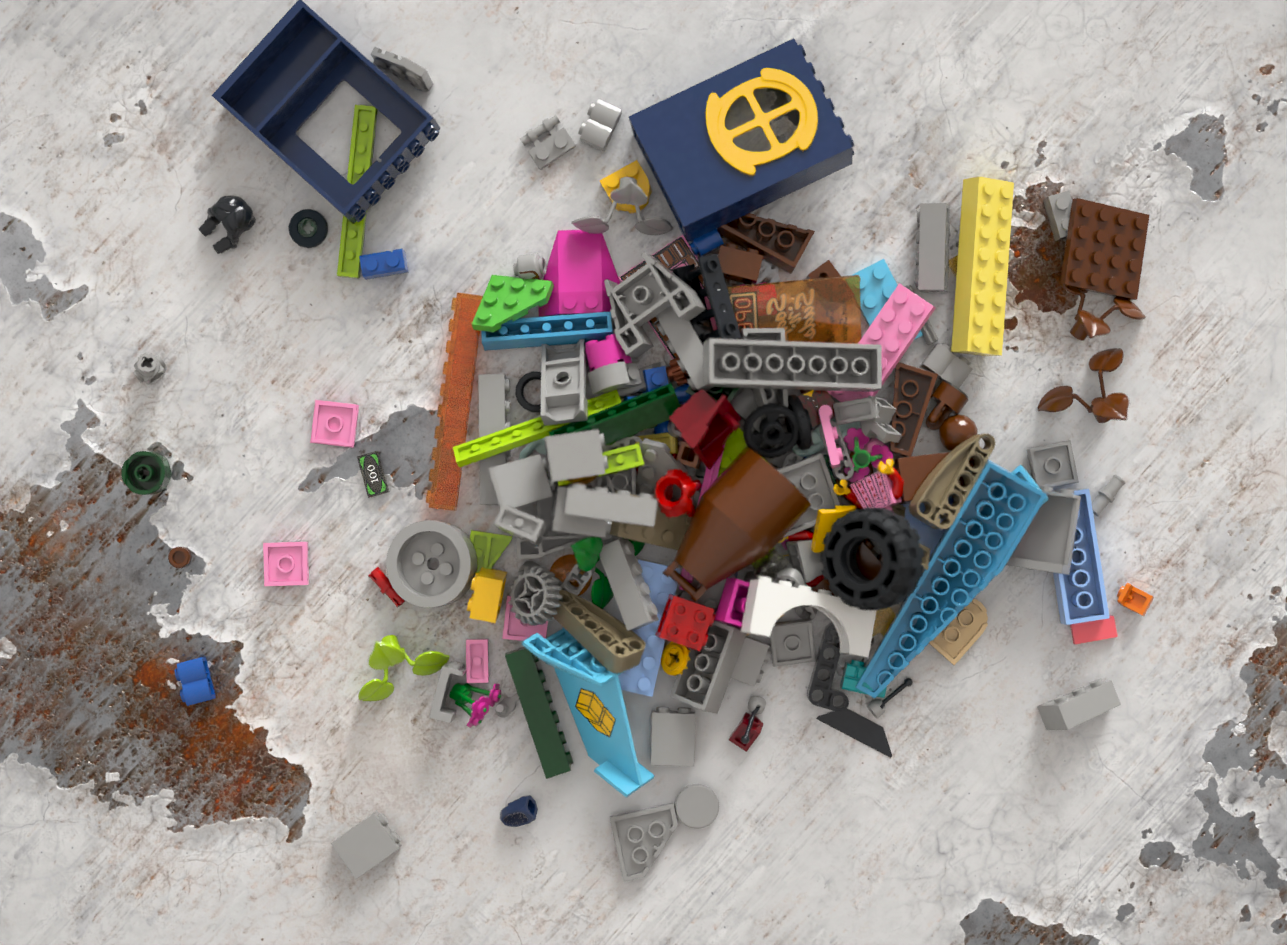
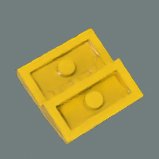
[811,506,857,553]

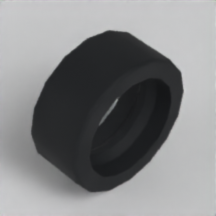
[515,371,541,413]

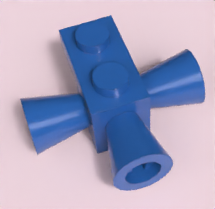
[624,366,691,434]

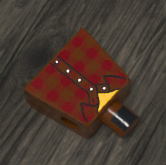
[798,390,835,428]

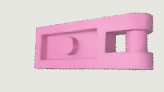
[819,405,844,469]

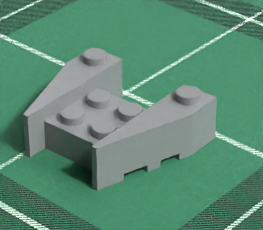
[604,252,706,358]
[516,475,592,559]

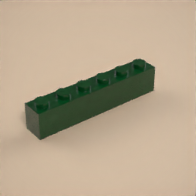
[549,383,681,445]
[505,647,574,779]

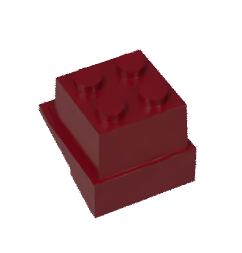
[669,388,741,470]

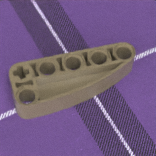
[909,433,995,529]
[552,590,646,673]

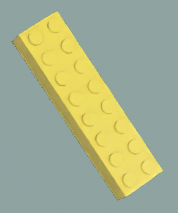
[951,176,1014,356]

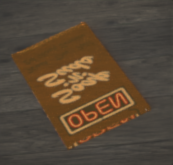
[719,275,861,344]

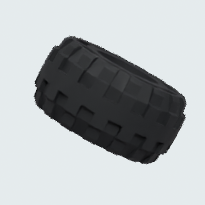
[820,508,924,610]

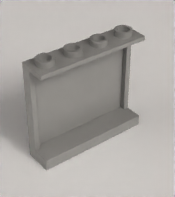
[1006,486,1081,575]

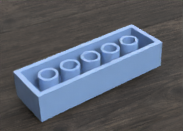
[1053,489,1110,625]
[618,559,681,697]

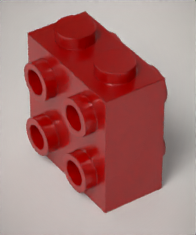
[655,594,715,651]

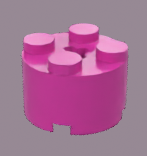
[585,334,632,372]

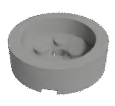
[386,520,477,608]

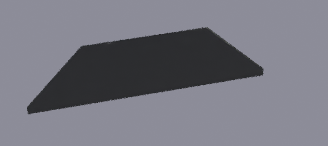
[816,709,892,758]

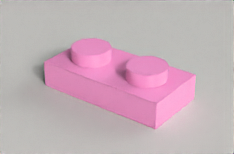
[466,639,489,683]

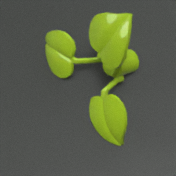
[358,635,450,702]

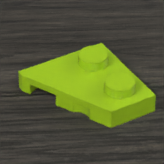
[470,530,512,573]

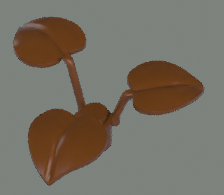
[1051,272,1146,341]
[1038,348,1129,423]

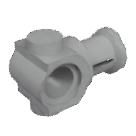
[133,353,166,385]

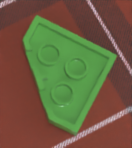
[472,275,554,332]

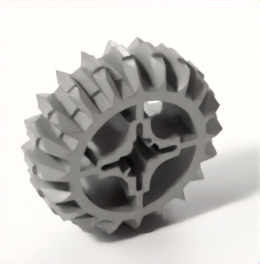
[508,566,563,625]

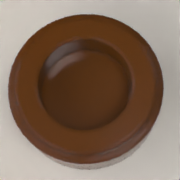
[168,547,191,568]

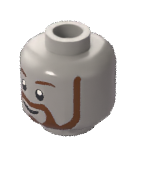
[513,253,547,280]

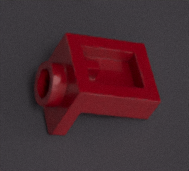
[729,712,764,752]

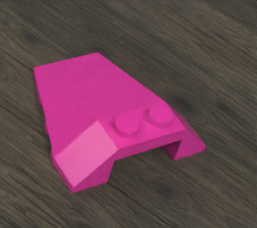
[538,230,620,317]

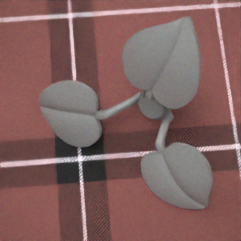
[571,177,673,235]

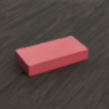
[1070,615,1118,644]

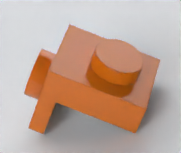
[1117,582,1154,616]

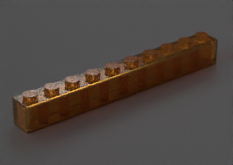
[426,293,483,511]

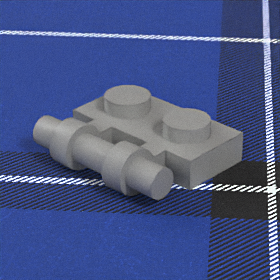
[520,115,576,170]

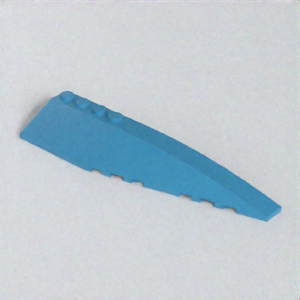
[856,459,1047,698]

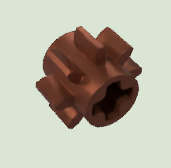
[666,357,689,386]

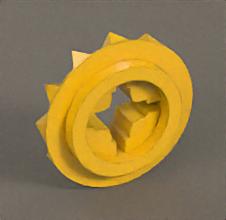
[661,642,691,676]

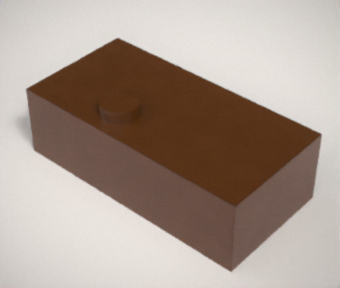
[892,452,974,505]

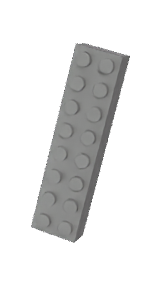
[703,338,882,392]

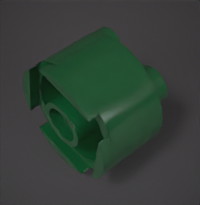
[121,451,171,495]

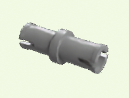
[1092,475,1125,516]

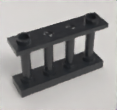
[672,253,742,343]

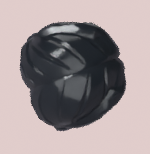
[199,195,256,254]

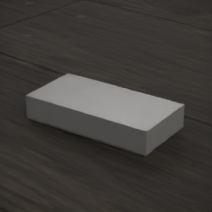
[833,396,879,425]

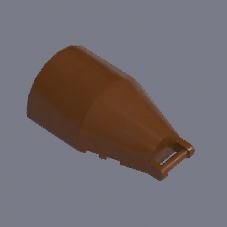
[663,447,811,602]

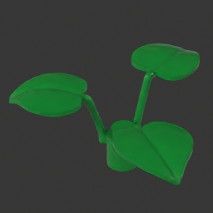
[571,536,645,609]

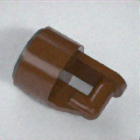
[926,381,968,430]

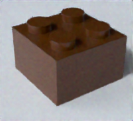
[718,243,763,285]

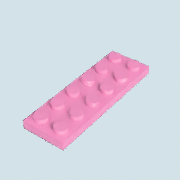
[827,283,936,402]

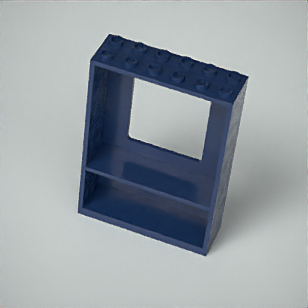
[212,0,441,224]

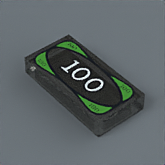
[357,451,390,498]

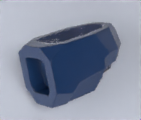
[500,795,538,827]

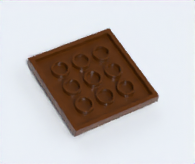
[1060,198,1150,300]

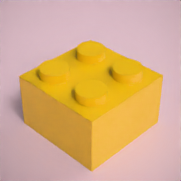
[467,567,507,623]

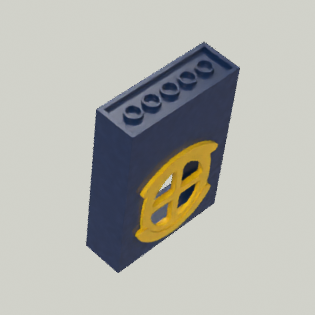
[628,38,854,242]

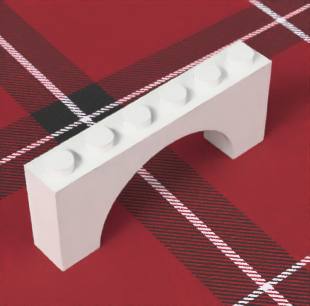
[741,576,877,657]

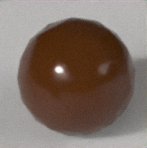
[939,414,978,451]

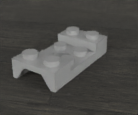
[541,339,588,425]

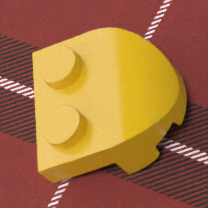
[599,160,652,213]

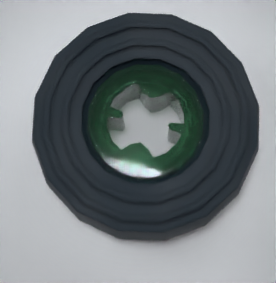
[289,209,328,248]

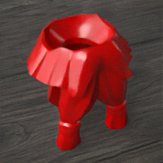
[654,469,702,518]

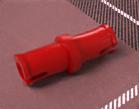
[368,567,405,608]

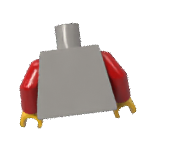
[779,530,824,587]

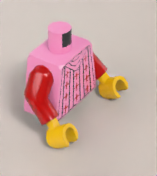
[833,458,904,513]

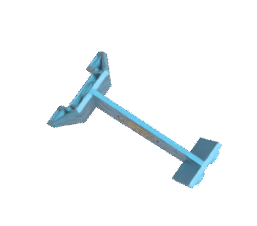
[522,627,655,798]

